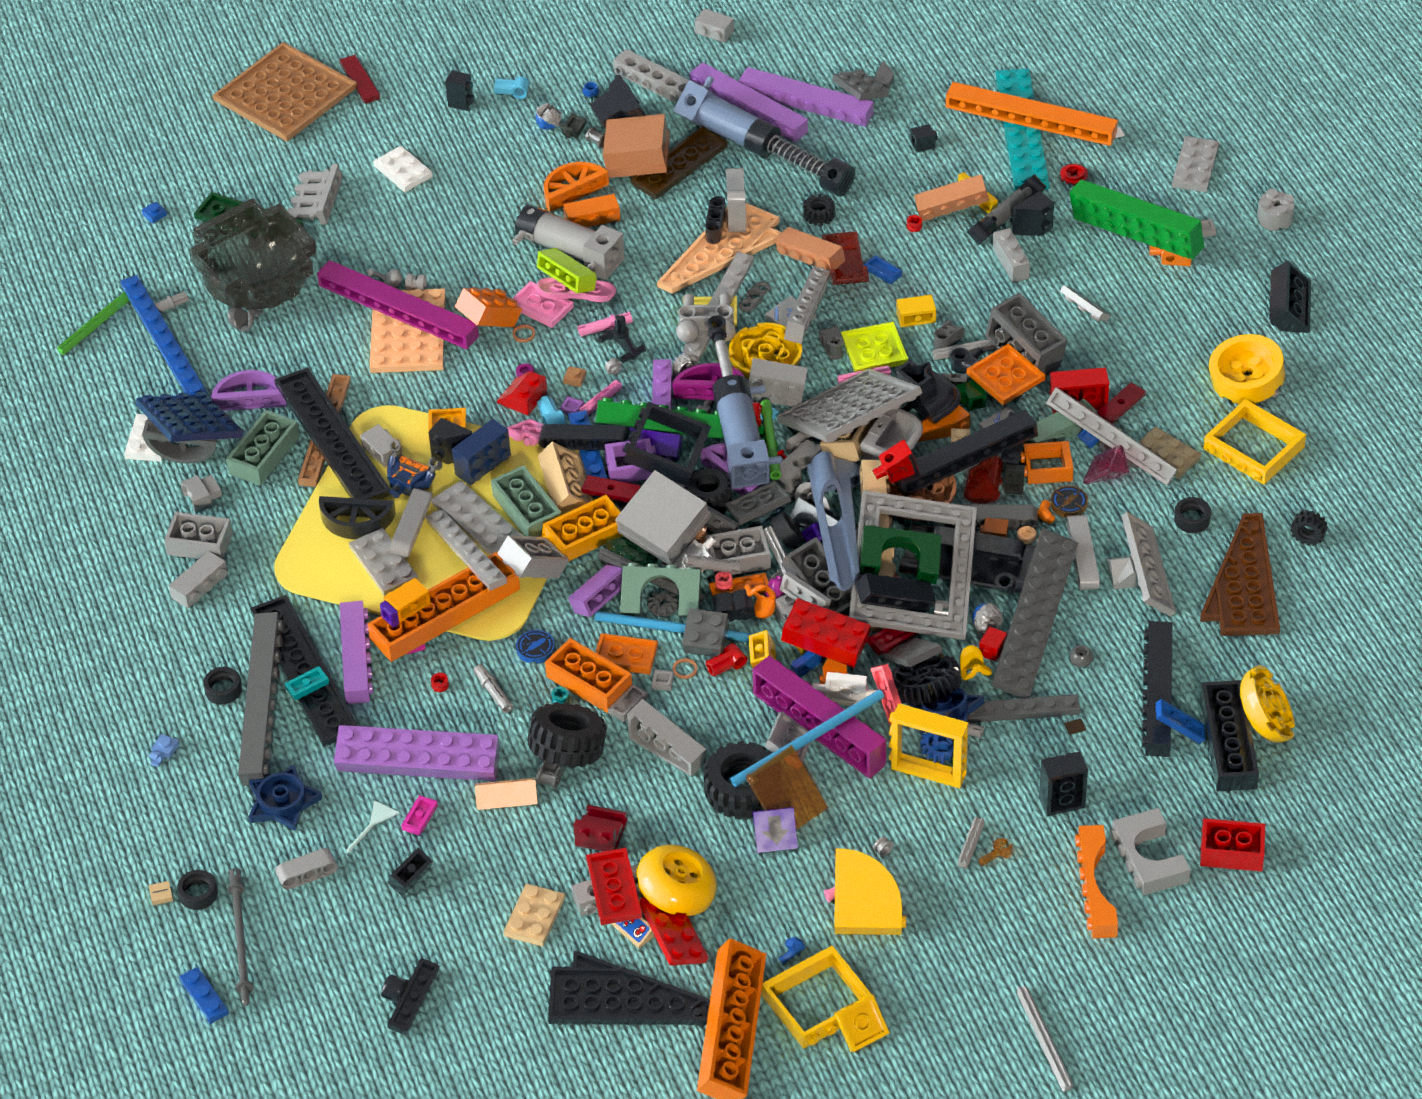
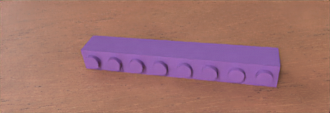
[690,62,808,143]
[739,67,874,127]

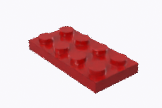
[586,848,642,925]
[639,897,709,966]

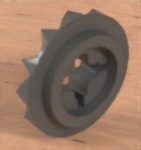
[648,590,679,616]

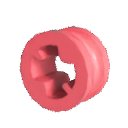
[715,572,732,591]

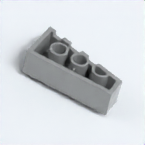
[627,699,706,777]

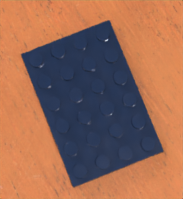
[136,392,243,442]

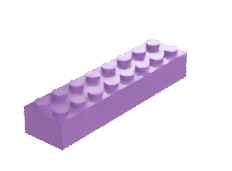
[334,725,501,781]

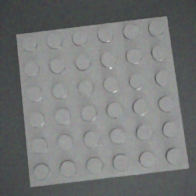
[776,369,922,443]

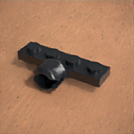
[381,958,440,1036]

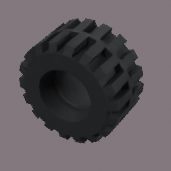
[684,467,732,513]

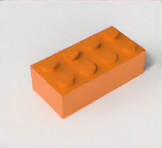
[545,638,632,713]

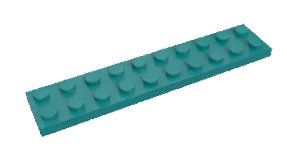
[995,69,1049,191]

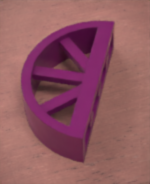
[672,363,744,400]

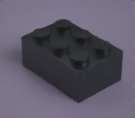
[1039,751,1088,817]

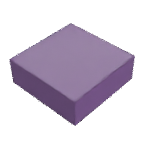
[559,396,584,415]

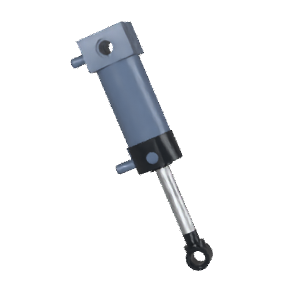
[708,315,782,489]

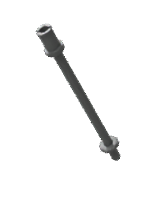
[228,868,254,1006]

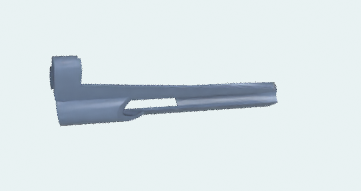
[807,451,860,591]

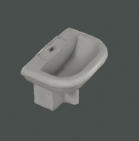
[860,408,923,460]

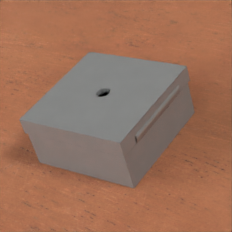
[615,470,712,565]

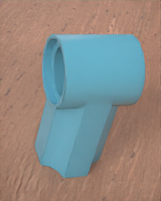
[494,76,530,99]
[537,396,565,425]

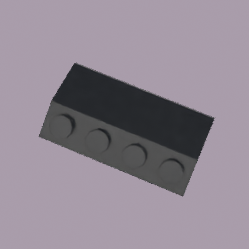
[1269,261,1311,333]

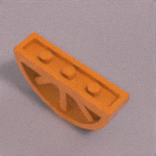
[544,162,609,212]

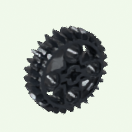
[891,654,962,706]

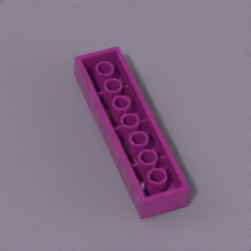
[752,656,886,779]

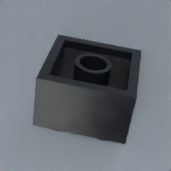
[1012,191,1054,236]
[429,418,473,464]

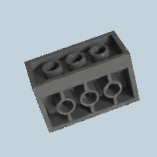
[985,292,1068,376]

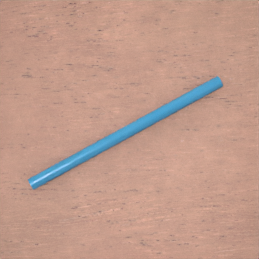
[595,611,753,643]
[730,689,885,787]

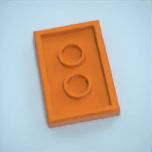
[595,633,658,675]

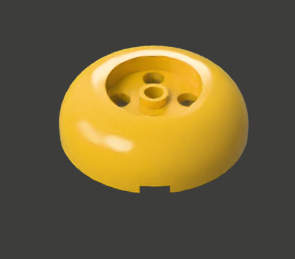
[729,323,802,379]
[1240,665,1295,743]
[636,844,717,916]

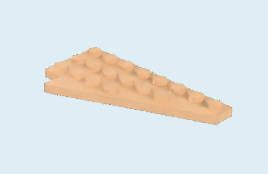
[657,203,782,294]

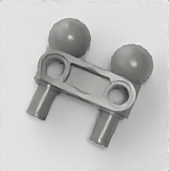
[676,293,736,343]

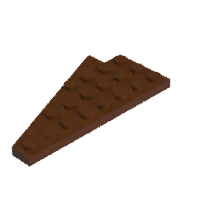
[1200,513,1280,636]

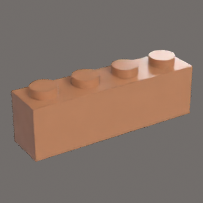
[914,174,990,221]
[775,227,846,273]

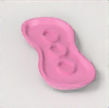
[537,278,616,302]

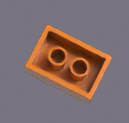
[455,287,522,327]

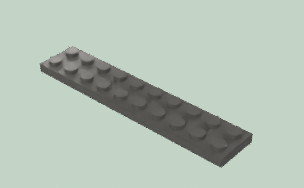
[991,528,1078,698]

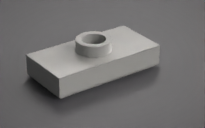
[608,684,648,722]

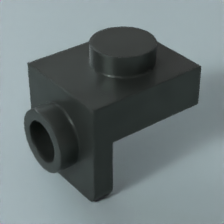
[559,113,587,139]

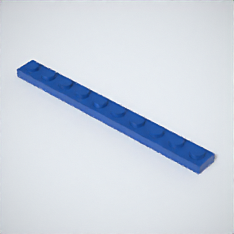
[120,275,208,395]

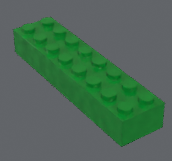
[1069,179,1205,260]

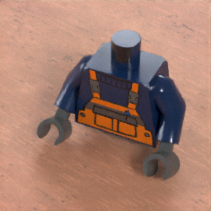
[387,441,442,498]

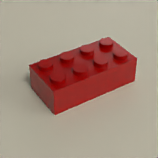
[781,598,871,668]

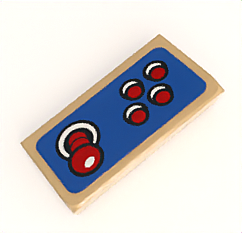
[611,918,654,948]

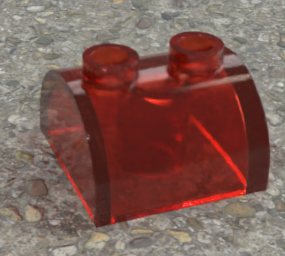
[963,455,1003,504]

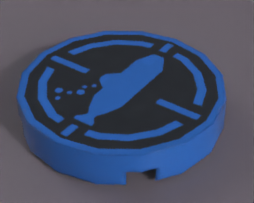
[516,630,555,664]

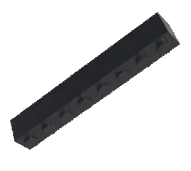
[894,409,1038,497]
[1142,621,1173,757]

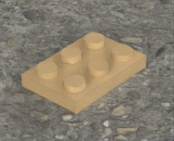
[504,884,565,947]

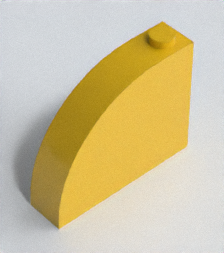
[835,848,906,935]

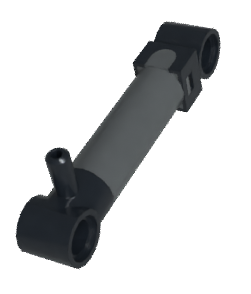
[967,174,1046,246]

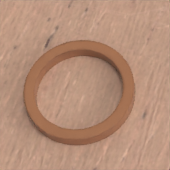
[512,325,535,343]
[673,658,697,679]

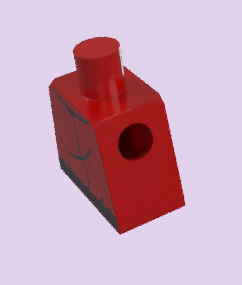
[872,440,919,483]

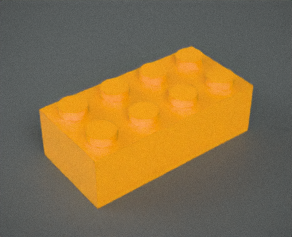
[541,495,623,561]

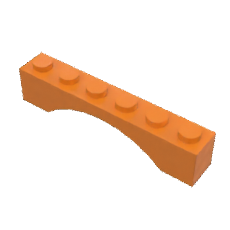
[1075,825,1118,939]

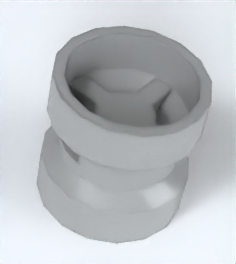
[405,273,427,291]

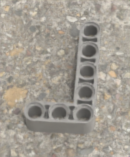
[726,168,746,233]

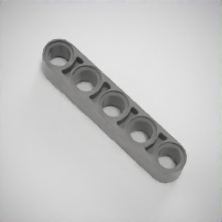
[390,488,433,558]
[1066,515,1100,591]

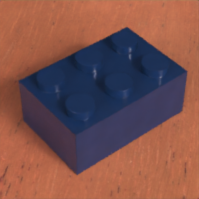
[452,419,511,486]

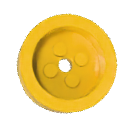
[1209,334,1285,404]

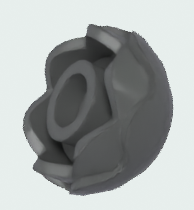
[1069,645,1094,667]

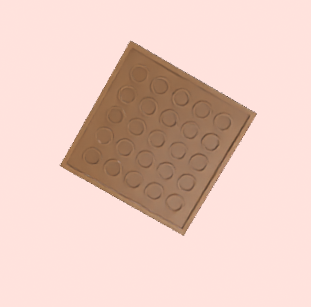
[213,42,357,142]

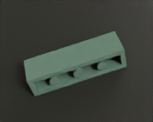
[1024,399,1097,444]

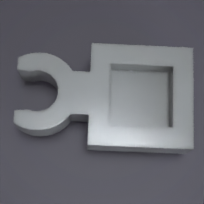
[785,432,815,455]

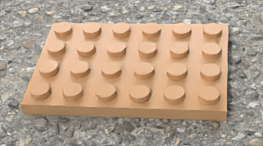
[370,289,446,373]

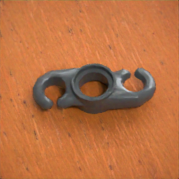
[739,282,771,312]

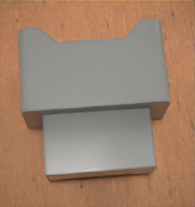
[180,475,222,512]

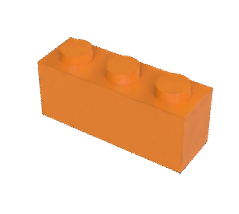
[563,194,620,227]

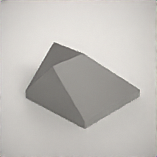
[1106,556,1140,590]

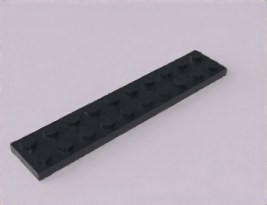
[274,368,391,500]
[250,595,358,747]

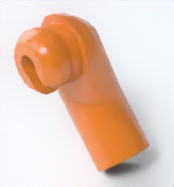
[1038,500,1055,524]

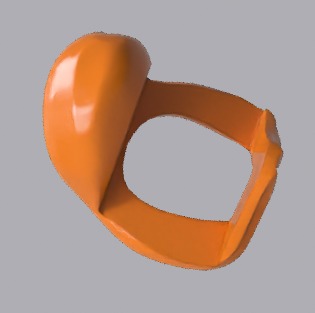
[744,584,776,619]

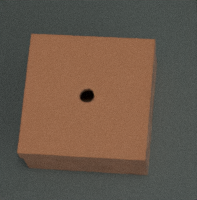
[603,114,670,178]

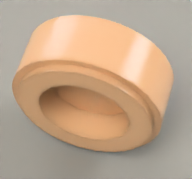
[1017,526,1037,544]

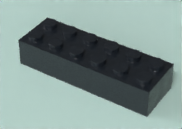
[1200,680,1259,792]

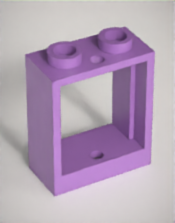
[605,438,656,482]

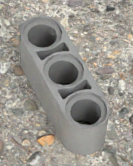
[275,848,338,890]

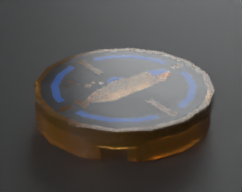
[1050,485,1088,517]

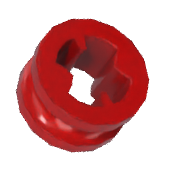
[907,215,922,232]
[431,673,449,692]

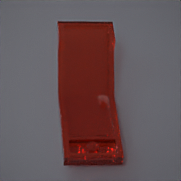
[822,231,869,285]

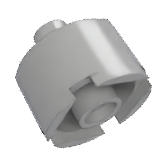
[1257,189,1295,231]

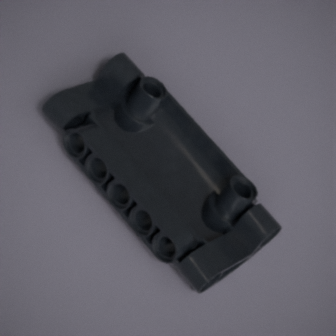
[899,524,1036,594]

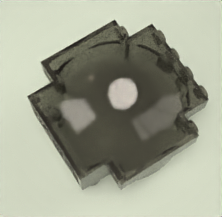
[189,198,316,310]

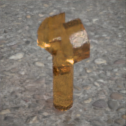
[979,838,1013,866]

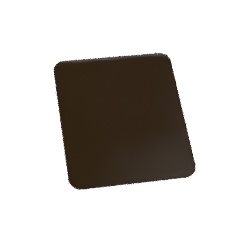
[1064,719,1086,734]

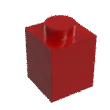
[979,627,1007,662]

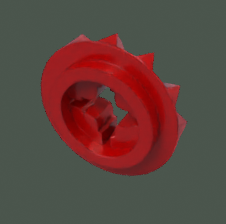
[1060,164,1088,186]

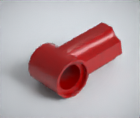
[705,643,748,677]

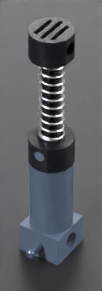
[673,76,856,197]

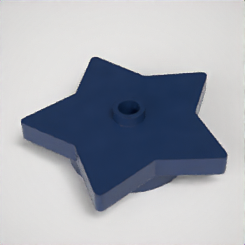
[910,688,985,733]
[249,766,322,830]

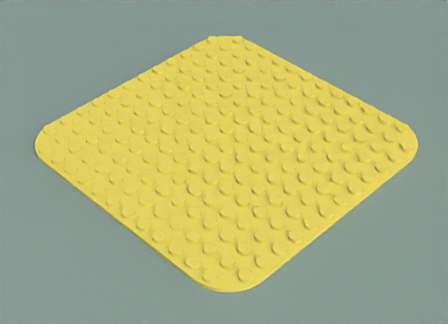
[274,405,579,641]

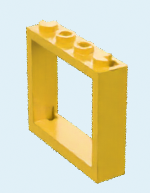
[1203,399,1306,485]
[889,703,968,788]
[761,946,875,1049]

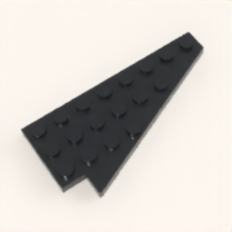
[548,951,710,1025]

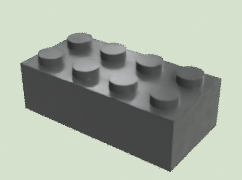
[781,537,852,615]

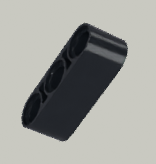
[705,196,726,244]

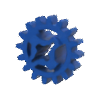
[920,732,954,764]

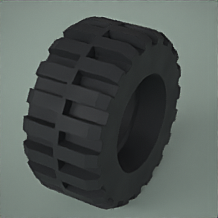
[527,702,607,768]
[703,741,781,819]

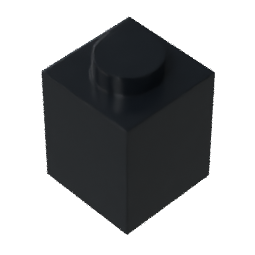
[910,124,938,152]

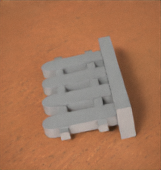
[286,164,343,224]

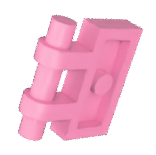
[507,419,544,446]

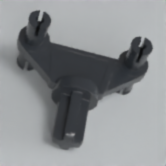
[598,315,646,364]

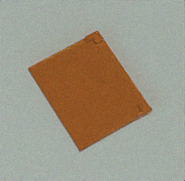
[745,745,828,830]

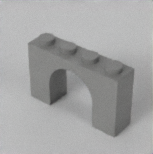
[1110,808,1190,895]

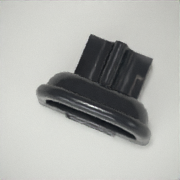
[590,75,647,129]
[895,360,961,425]

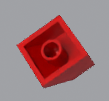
[497,371,547,416]

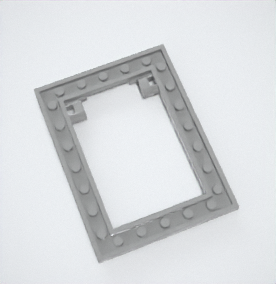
[849,490,977,640]

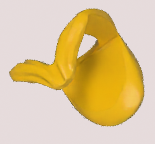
[959,645,992,680]

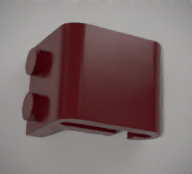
[573,804,628,852]

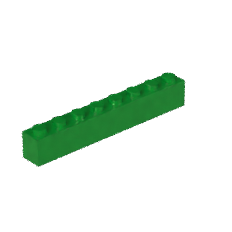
[595,398,724,440]

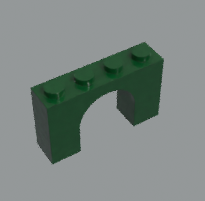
[859,525,941,584]

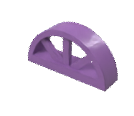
[211,370,287,411]
[701,443,763,496]

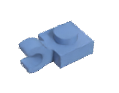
[149,734,180,767]

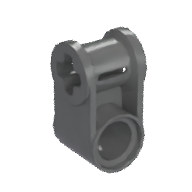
[934,320,965,349]
[819,326,844,360]
[536,760,566,789]

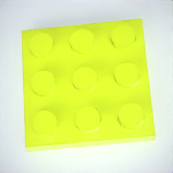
[841,322,908,372]

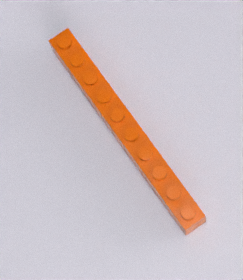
[946,82,1118,146]

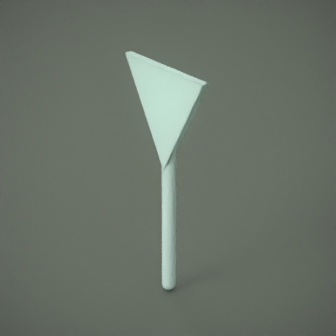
[346,800,400,853]

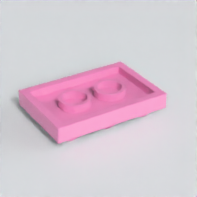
[512,281,574,328]

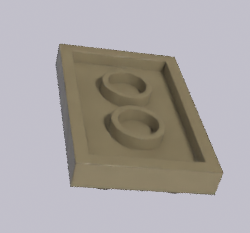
[1139,426,1201,479]

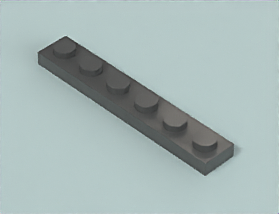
[969,694,1080,723]

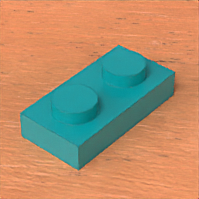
[284,666,329,701]

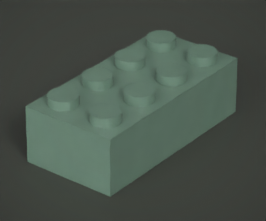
[226,410,300,486]
[491,465,562,537]

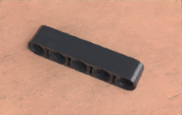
[538,424,631,450]

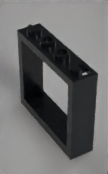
[623,402,711,486]

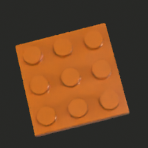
[966,344,1045,405]

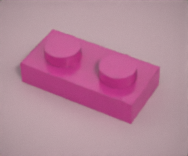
[401,795,438,836]

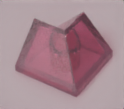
[1083,445,1130,485]

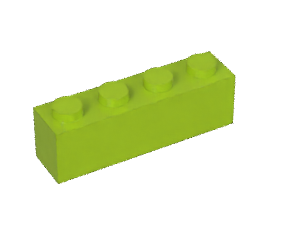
[537,248,597,294]

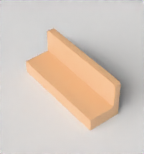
[475,778,537,810]

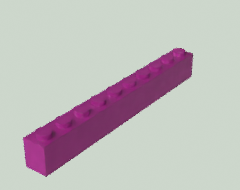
[317,260,479,350]

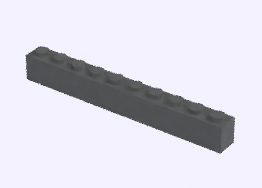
[238,612,284,786]

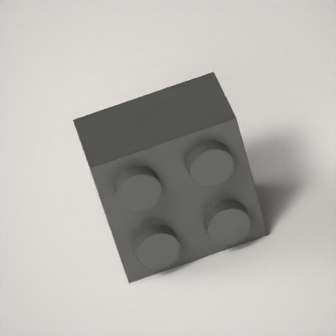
[682,608,730,657]

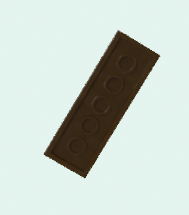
[630,126,728,200]

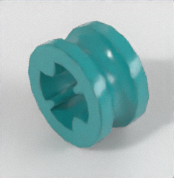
[551,687,569,704]

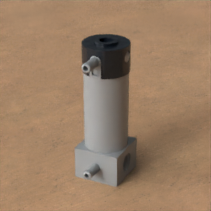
[512,204,625,281]

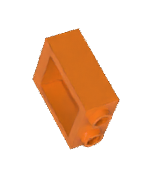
[1020,441,1074,484]

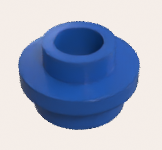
[582,82,599,97]

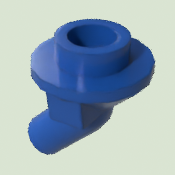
[778,937,806,965]

